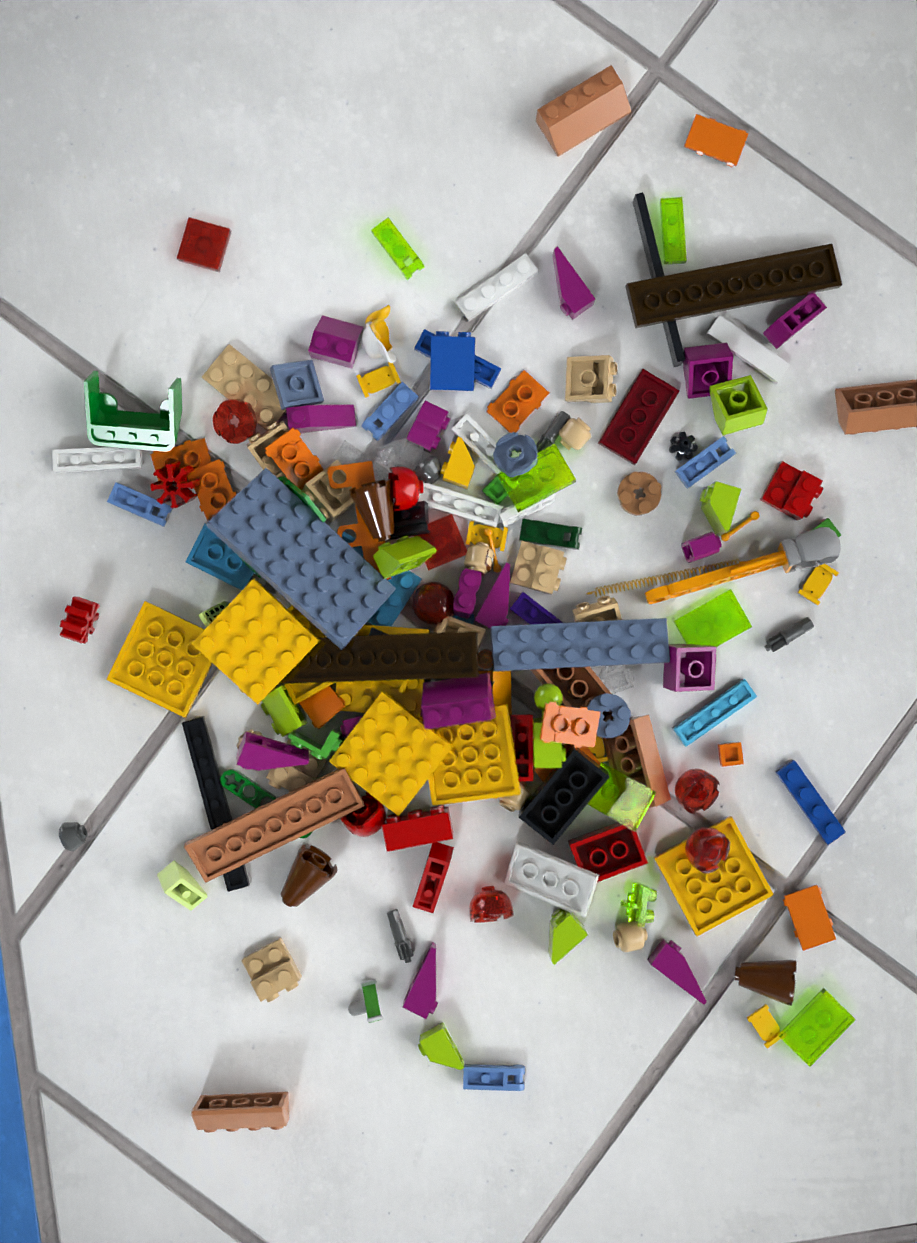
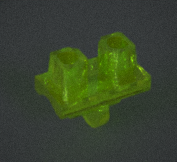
[620,882,657,927]

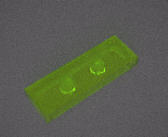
[660,197,687,265]

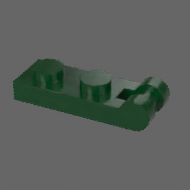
[519,519,582,550]

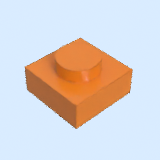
[718,742,744,767]

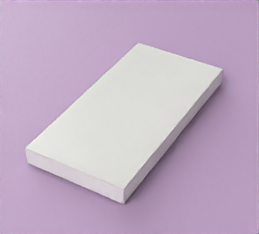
[504,842,599,918]

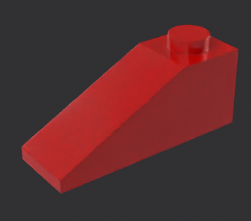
[510,714,533,781]
[413,842,454,913]

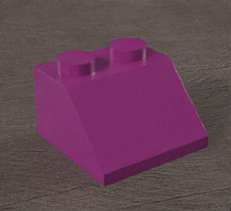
[308,315,364,369]
[683,342,733,399]
[663,644,717,692]

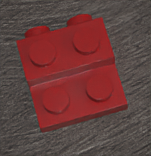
[760,461,824,521]

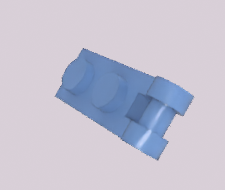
[361,382,418,441]
[675,436,736,489]
[107,482,173,527]
[463,1064,525,1091]

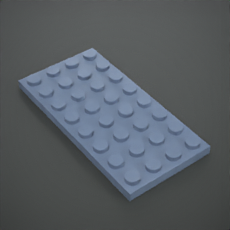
[206,468,396,650]

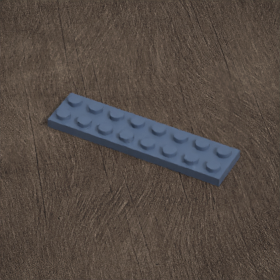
[491,618,670,672]

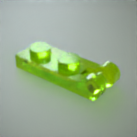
[371,217,425,280]

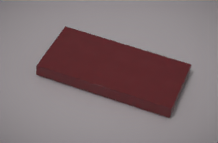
[598,369,680,465]

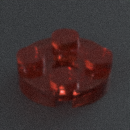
[213,399,257,444]

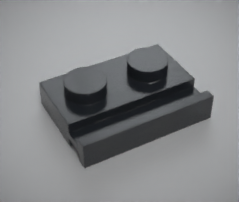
[389,501,429,540]

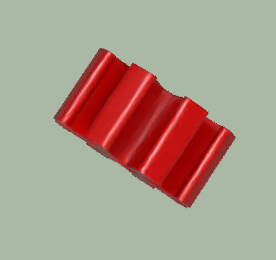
[150,461,200,508]
[60,596,100,644]

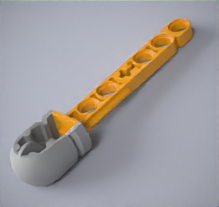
[645,527,841,604]

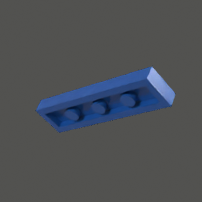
[414,329,501,389]
[775,760,846,845]

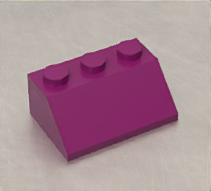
[421,673,496,729]

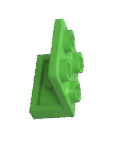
[288,728,345,759]

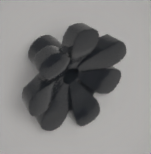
[669,432,698,460]

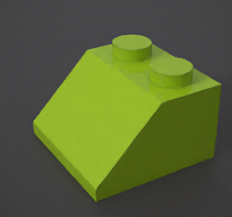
[709,375,768,435]
[700,481,741,536]
[373,536,437,579]
[261,686,308,737]
[548,908,588,965]

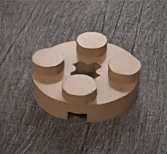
[617,472,661,516]

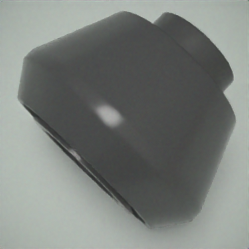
[414,456,441,484]
[59,822,88,852]

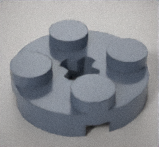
[493,433,538,477]
[587,693,631,738]

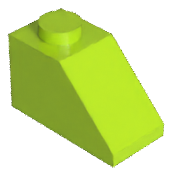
[418,1022,464,1070]

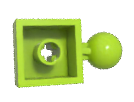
[533,684,566,768]

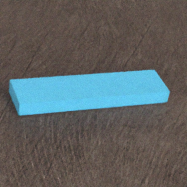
[672,679,757,747]

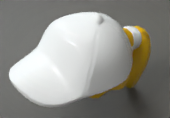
[362,305,396,363]

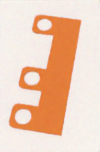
[327,461,391,580]

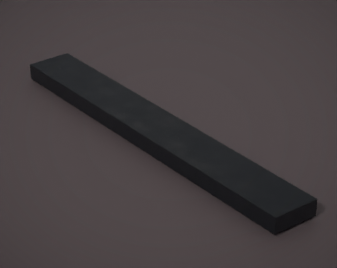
[632,192,685,367]
[182,717,250,892]

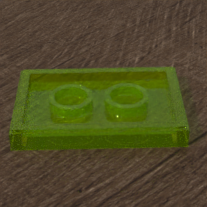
[497,444,576,512]
[673,589,752,647]
[588,762,656,832]
[778,988,856,1067]

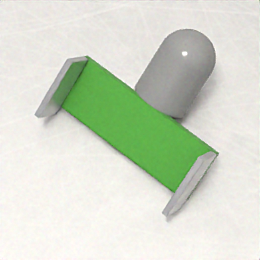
[348,979,384,1023]

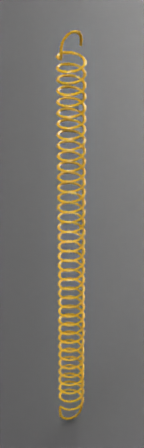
[586,559,745,597]

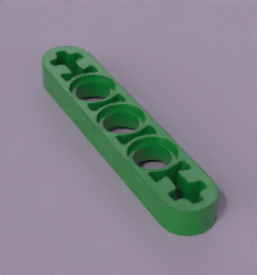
[221,769,313,839]

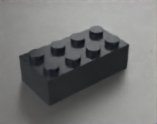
[518,745,610,845]

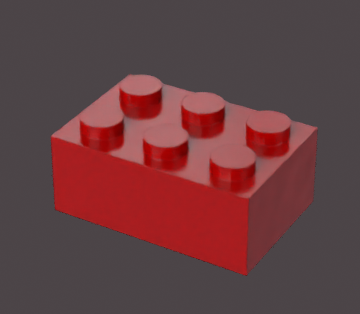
[382,805,453,852]
[568,818,648,882]

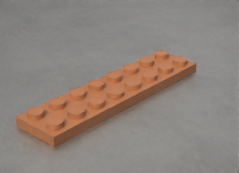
[184,767,364,883]

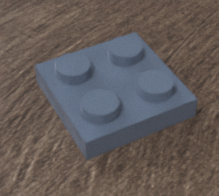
[270,360,324,410]

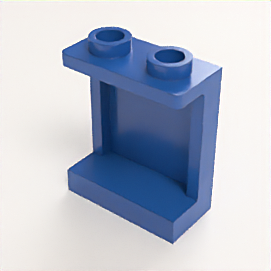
[430,331,475,391]

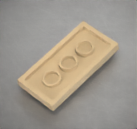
[202,344,287,431]

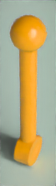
[721,511,759,541]
[484,528,502,573]

